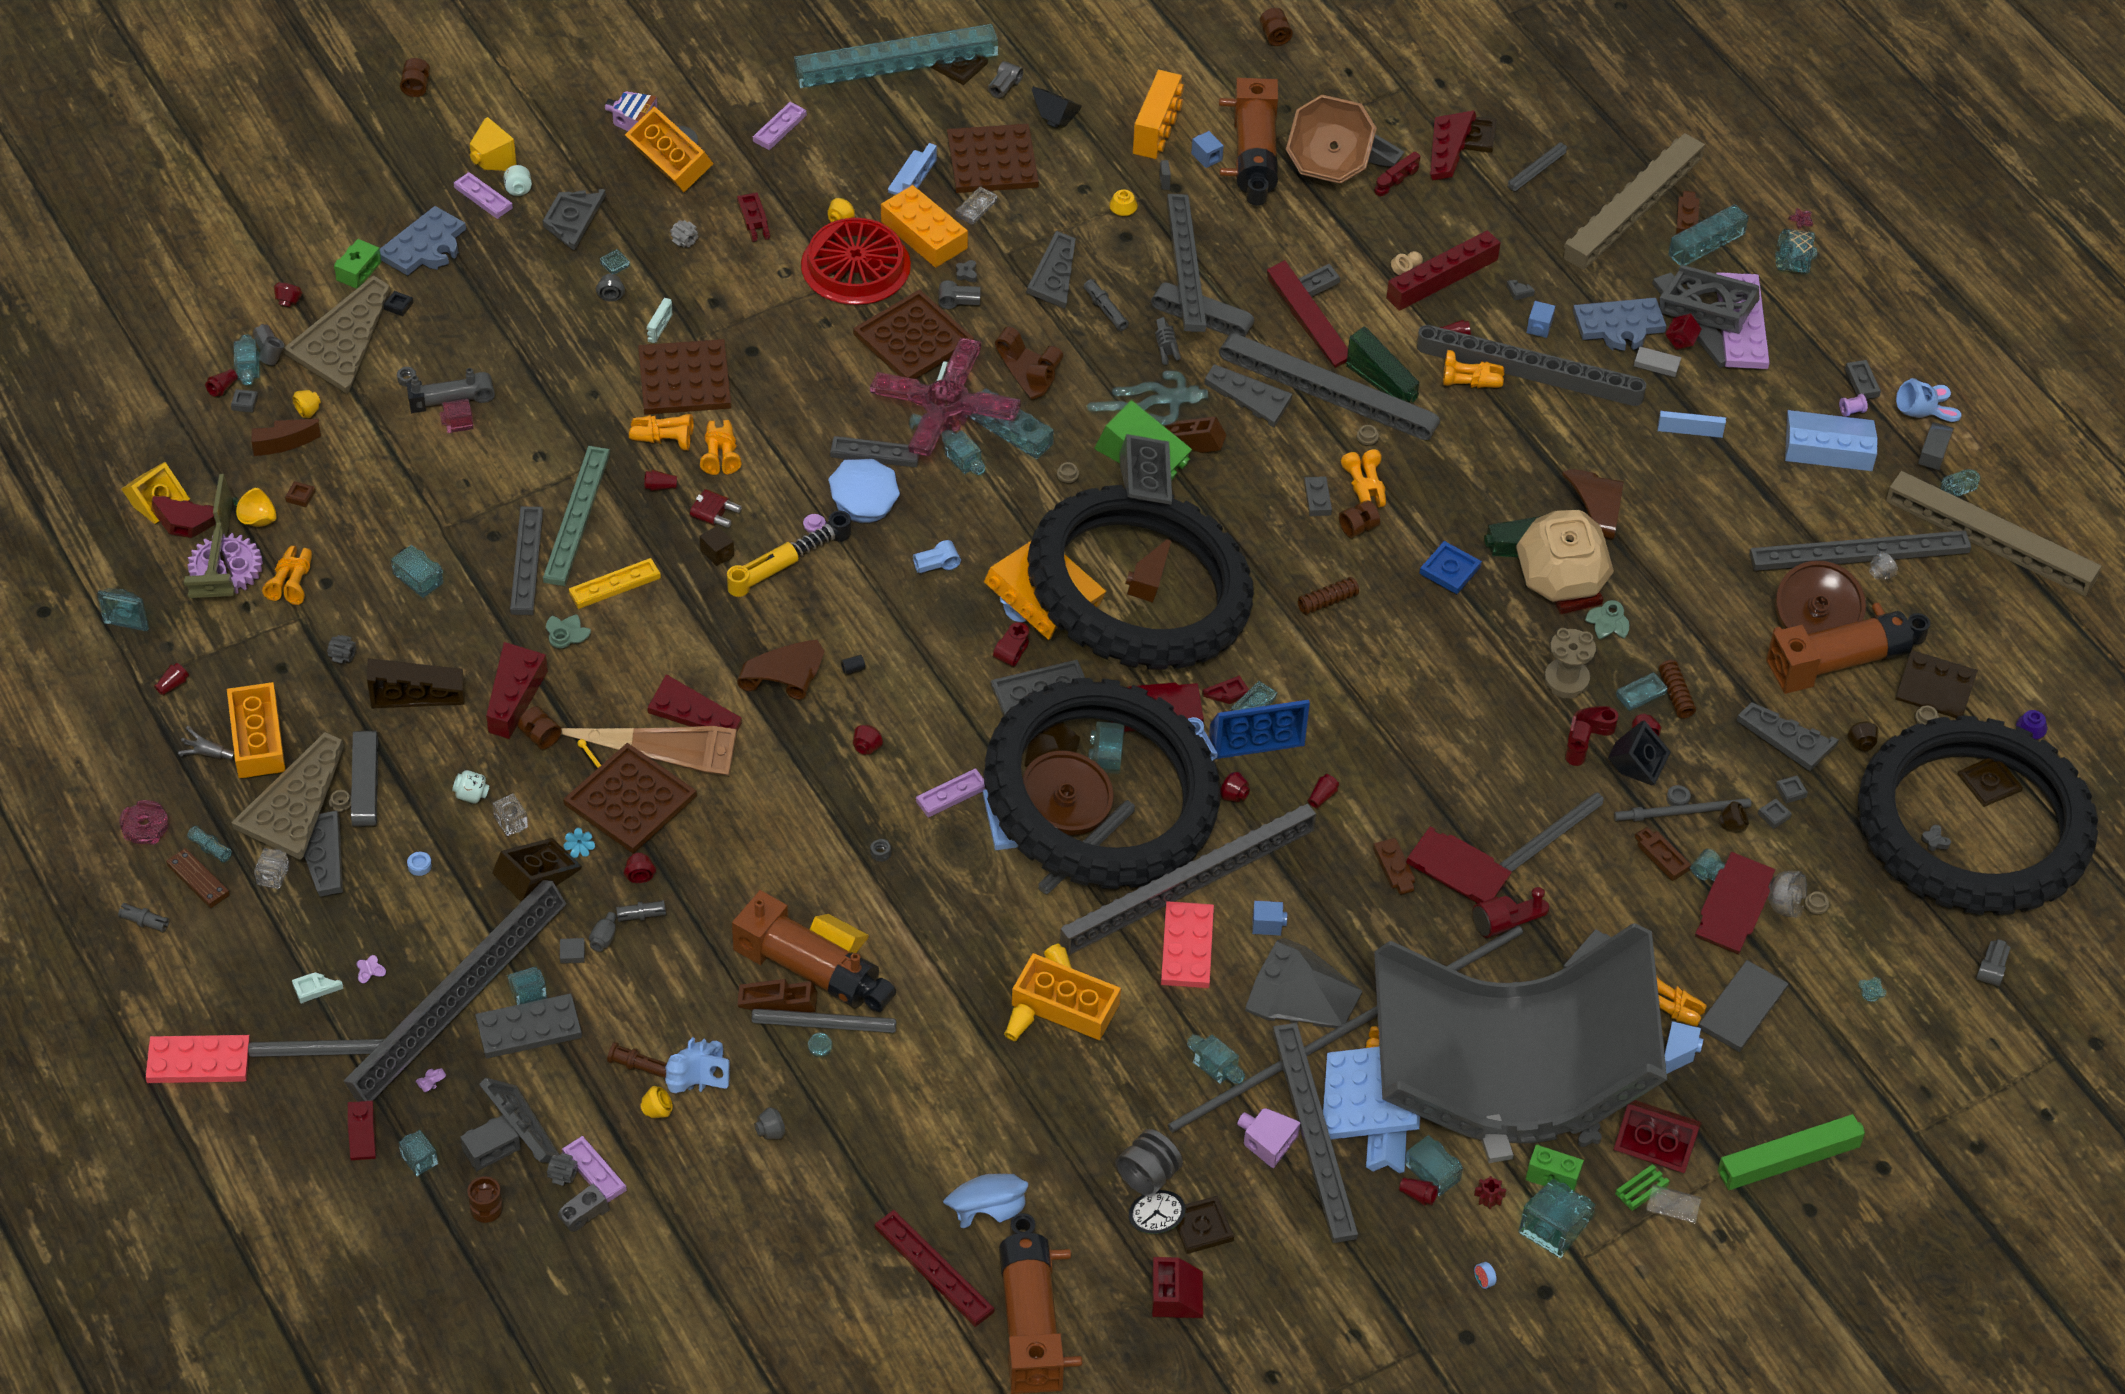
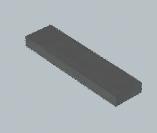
[830,436,920,468]

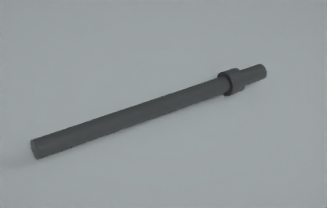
[1614,798,1751,822]

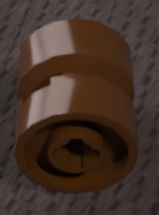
[1260,8,1293,46]
[400,58,430,97]
[1338,500,1380,538]
[518,706,562,750]
[467,1176,503,1223]

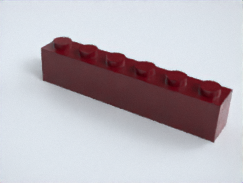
[1386,230,1501,311]

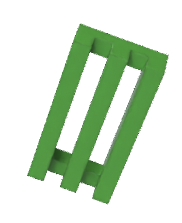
[1615,1164,1670,1211]

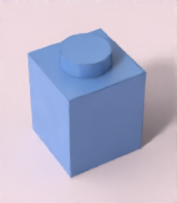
[1191,131,1224,168]
[1527,301,1555,338]
[1252,901,1287,936]

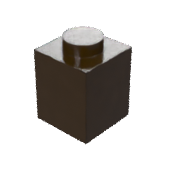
[700,525,734,566]

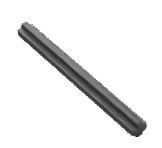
[1500,792,1604,871]
[1038,800,1135,894]
[751,1009,897,1033]
[248,1039,385,1057]

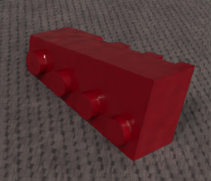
[486,642,548,739]

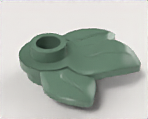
[1585,600,1630,640]
[546,615,591,648]

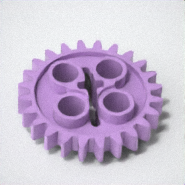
[188,533,263,594]

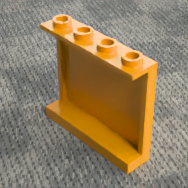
[984,541,1106,640]

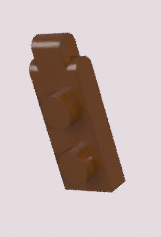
[1676,191,1699,236]
[1635,827,1691,881]
[1373,838,1415,895]

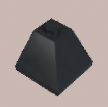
[1032,86,1082,128]
[1608,720,1671,786]

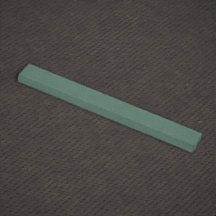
[543,446,610,586]

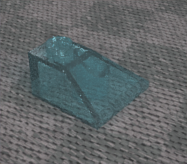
[97,588,149,631]

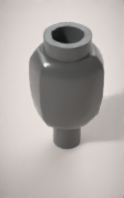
[589,912,617,952]

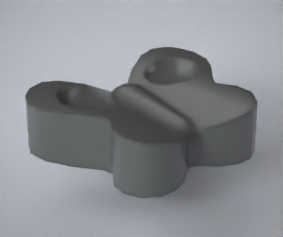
[956,260,977,282]
[1921,825,1951,851]
[1578,1123,1602,1147]

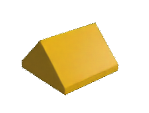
[810,914,869,953]

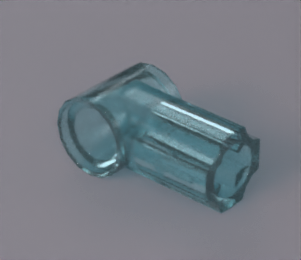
[1691,849,1725,881]

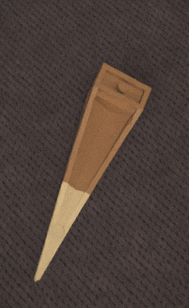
[561,726,737,776]

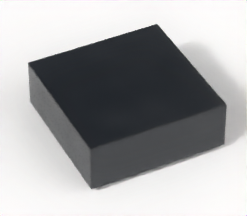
[383,291,414,317]

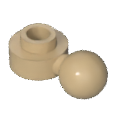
[1391,251,1423,275]

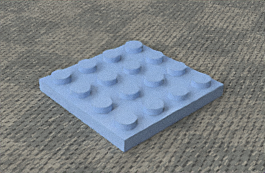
[1323,1046,1420,1139]

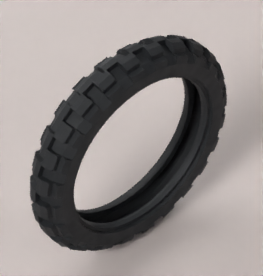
[1027,485,1254,670]
[984,678,1221,889]
[1857,716,2098,915]

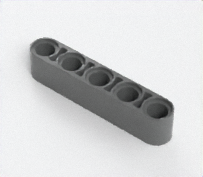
[1151,282,1254,337]
[351,730,378,827]

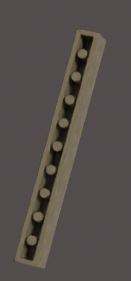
[1564,133,1705,270]
[1886,471,2102,597]

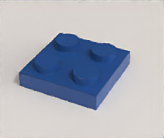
[1419,541,1482,594]

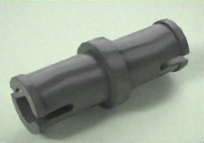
[616,900,666,922]
[118,903,169,933]

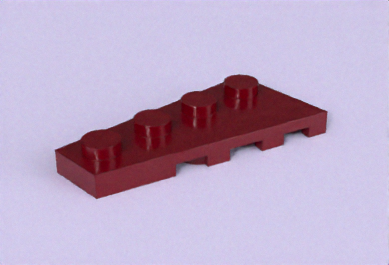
[1430,110,1476,181]
[648,674,742,732]

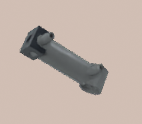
[406,368,495,414]

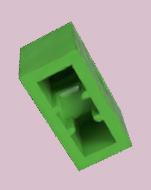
[334,239,381,289]
[1526,1145,1584,1196]

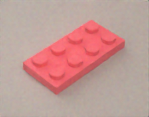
[1161,901,1214,988]
[146,1035,250,1083]

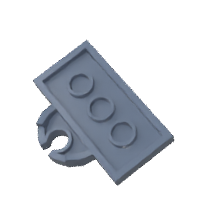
[380,206,466,276]
[1573,298,1666,351]

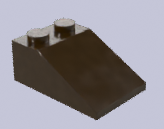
[492,838,582,902]

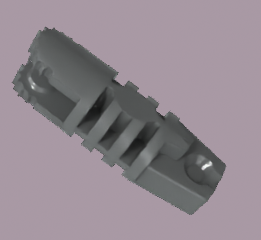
[1155,317,1181,365]

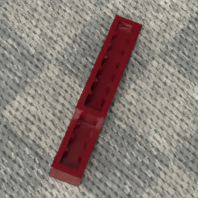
[1267,260,1353,368]

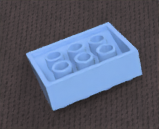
[1785,410,1877,471]

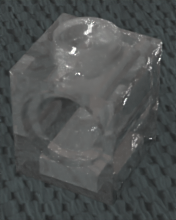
[492,793,528,836]
[254,848,289,889]

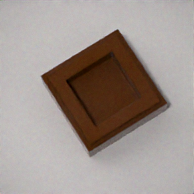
[285,481,315,507]

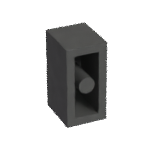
[460,1115,520,1172]

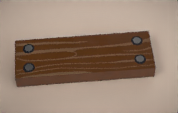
[166,848,230,908]

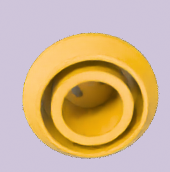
[1109,189,1138,217]
[828,198,855,222]
[292,390,321,419]
[641,1086,673,1118]

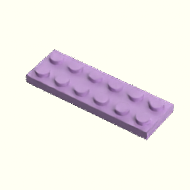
[1716,273,1769,369]

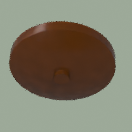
[1775,561,1866,634]
[1022,751,1114,835]

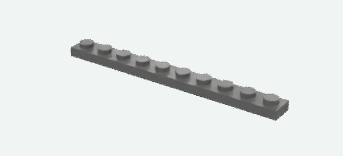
[1167,194,1206,332]
[1749,531,1971,571]
[1272,1023,1358,1243]

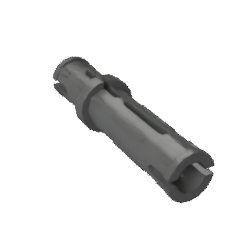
[1083,279,1129,331]

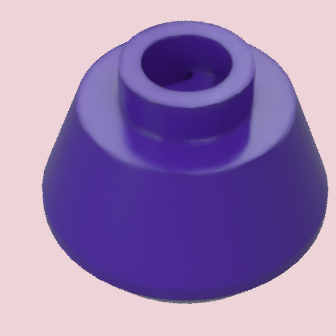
[2016,710,2048,739]

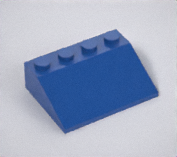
[1209,700,1310,759]

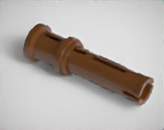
[607,1042,667,1078]

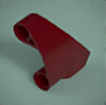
[1565,706,1619,766]

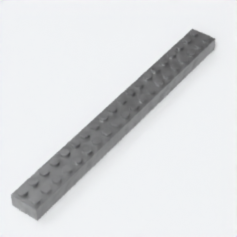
[1060,804,1316,956]
[344,880,566,1102]

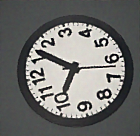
[1129,1190,1186,1234]

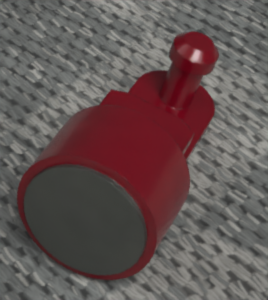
[1473,887,1549,938]

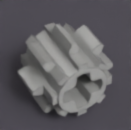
[670,220,698,247]

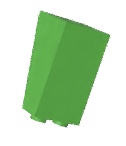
[1094,400,1192,481]

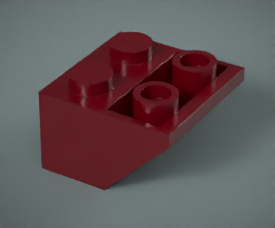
[1152,1257,1203,1318]

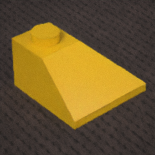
[470,117,516,171]
[121,462,190,524]

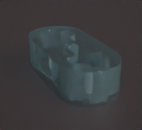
[1940,469,1980,497]

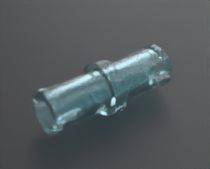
[187,826,232,862]

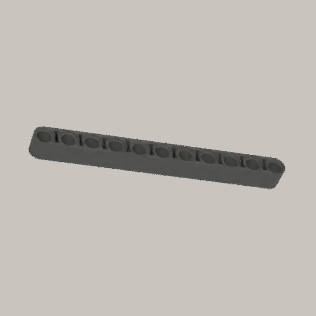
[1416,325,1646,406]
[1219,333,1440,440]

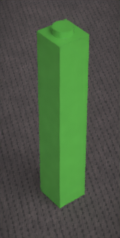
[1717,1114,1865,1191]

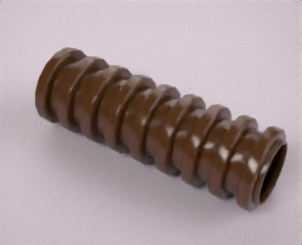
[1298,577,1359,615]
[1658,660,1696,718]

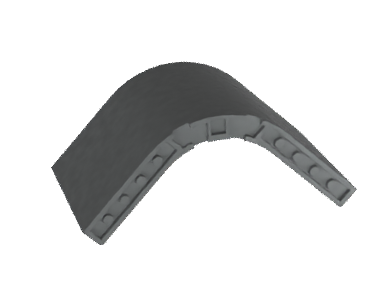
[1374,923,1667,1143]

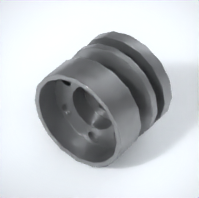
[1116,1129,1183,1196]

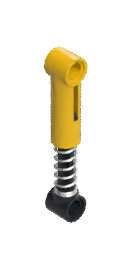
[727,511,851,597]

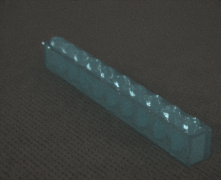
[794,24,998,88]

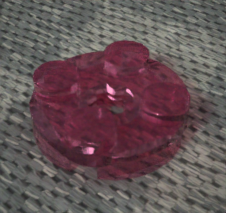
[119,800,169,844]

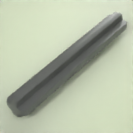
[1508,142,1567,191]

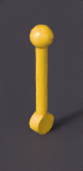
[577,739,601,768]

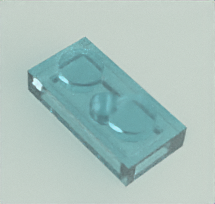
[1616,672,1667,711]
[1231,681,1277,711]

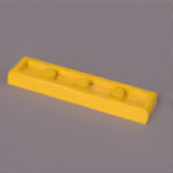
[569,558,661,609]

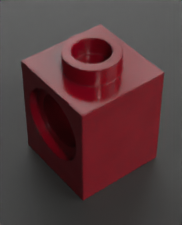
[1665,313,1702,350]

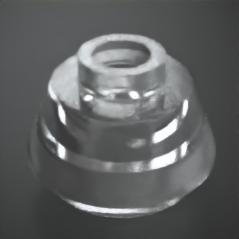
[1869,551,1898,580]

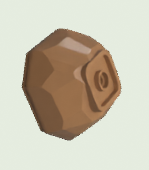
[1286,95,1377,184]

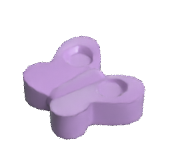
[356,955,386,983]
[416,1068,446,1092]

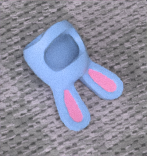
[1896,378,1961,422]

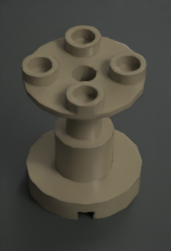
[1544,628,1596,698]

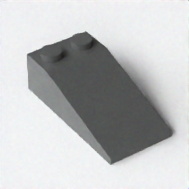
[1120,434,1172,505]

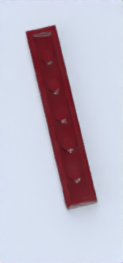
[875,1210,994,1327]

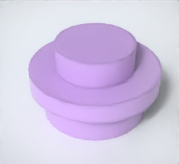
[803,514,826,533]

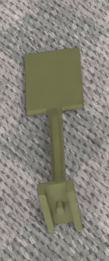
[184,474,235,598]

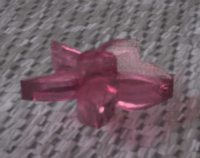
[1788,208,1813,229]

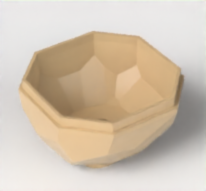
[1516,510,1614,602]

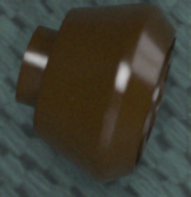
[1847,721,1879,751]
[1719,801,1749,832]

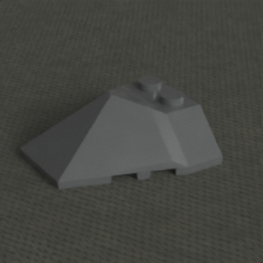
[1245,938,1362,1028]

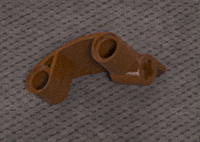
[995,327,1064,400]
[1562,469,1624,540]
[737,639,825,699]

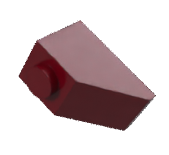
[348,1101,376,1161]

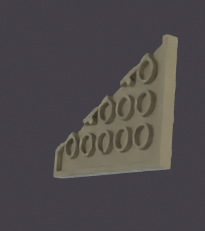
[284,275,390,394]
[231,732,344,860]

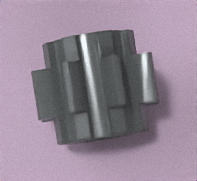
[327,635,356,664]
[547,1153,578,1186]

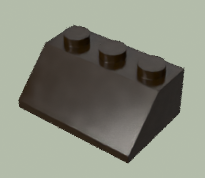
[1895,650,1978,718]

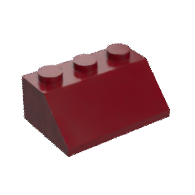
[1614,1100,1702,1173]

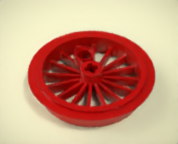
[801,218,911,305]

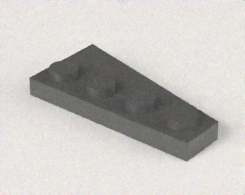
[1026,231,1076,309]
[1205,364,1292,428]
[1737,702,1839,771]
[304,811,343,897]
[479,1078,559,1163]

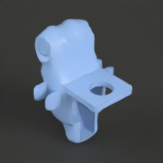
[665,1037,730,1093]

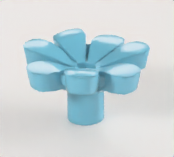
[564,828,595,858]

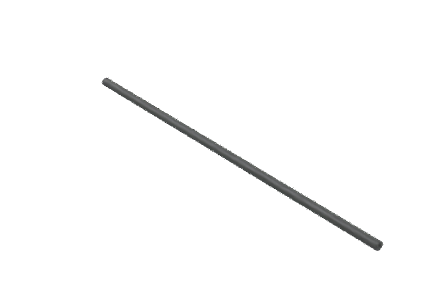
[1168,926,1523,1133]

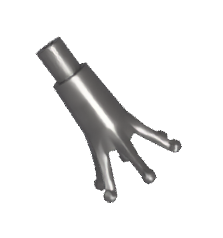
[178,726,234,760]

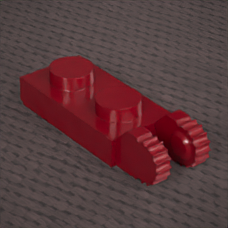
[1374,152,1421,196]
[737,192,770,242]

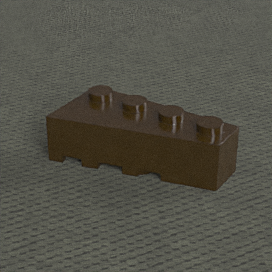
[367,658,465,709]

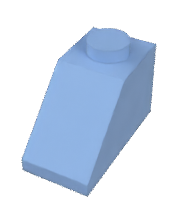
[1665,1021,1704,1074]

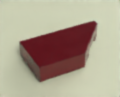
[1202,675,1251,704]

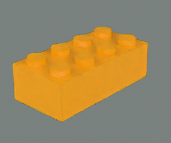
[1133,69,1184,159]
[625,106,714,192]
[881,185,968,268]
[227,682,285,778]
[1012,953,1121,1040]

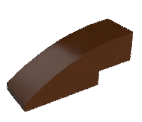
[251,419,321,456]
[737,979,817,1012]

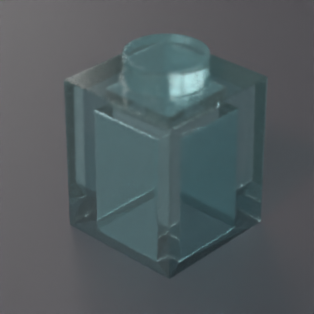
[399,1130,438,1176]

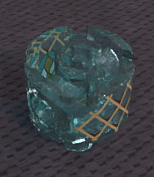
[1776,229,1817,274]

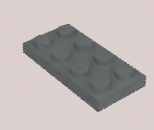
[475,993,582,1059]

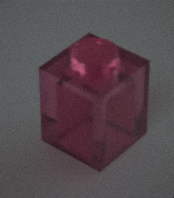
[439,399,474,433]

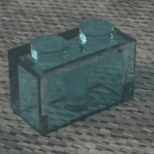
[391,545,443,598]
[1089,721,1124,774]
[1405,1135,1463,1197]

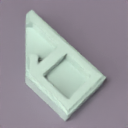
[292,972,343,1003]

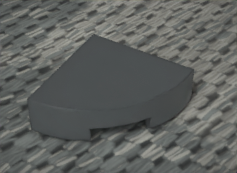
[1506,280,1535,301]

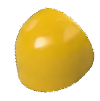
[236,488,276,527]

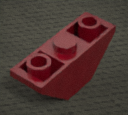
[151,496,216,538]

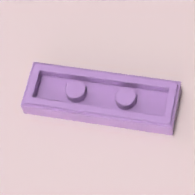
[753,102,807,150]
[454,172,513,219]
[916,768,985,817]
[562,1136,627,1203]

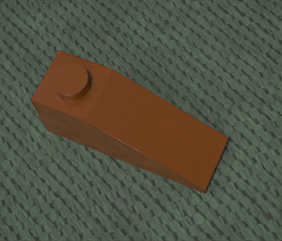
[1160,416,1226,453]
[1125,539,1171,603]

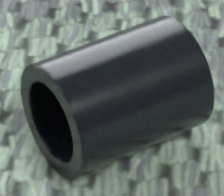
[841,654,866,675]

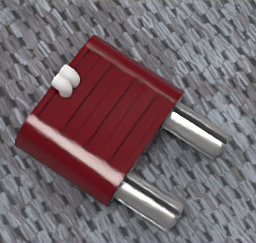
[690,489,742,528]

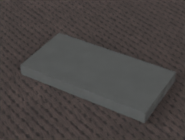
[991,660,1085,716]
[1698,960,1789,1052]

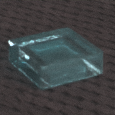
[600,249,630,274]

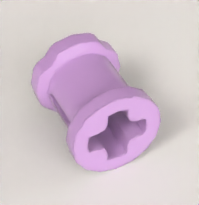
[1839,394,1868,417]

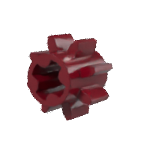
[1474,1176,1506,1209]

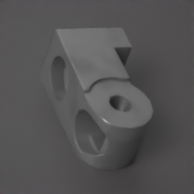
[558,1184,610,1232]

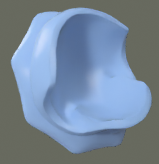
[828,459,900,523]
[943,1174,1028,1228]

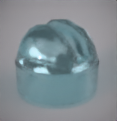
[909,413,928,432]

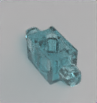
[234,334,260,385]
[942,429,985,475]
[1187,1034,1245,1084]

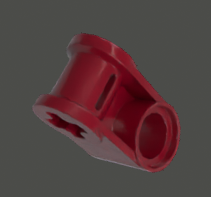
[993,622,1029,667]

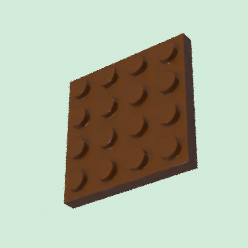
[947,124,1039,193]
[853,289,974,384]
[638,339,731,415]
[563,743,697,854]

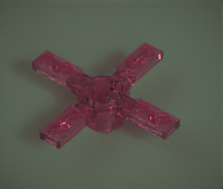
[870,338,1021,456]

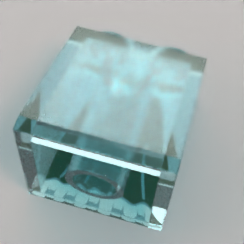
[1518,1179,1596,1259]

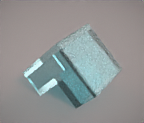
[507,967,547,1005]

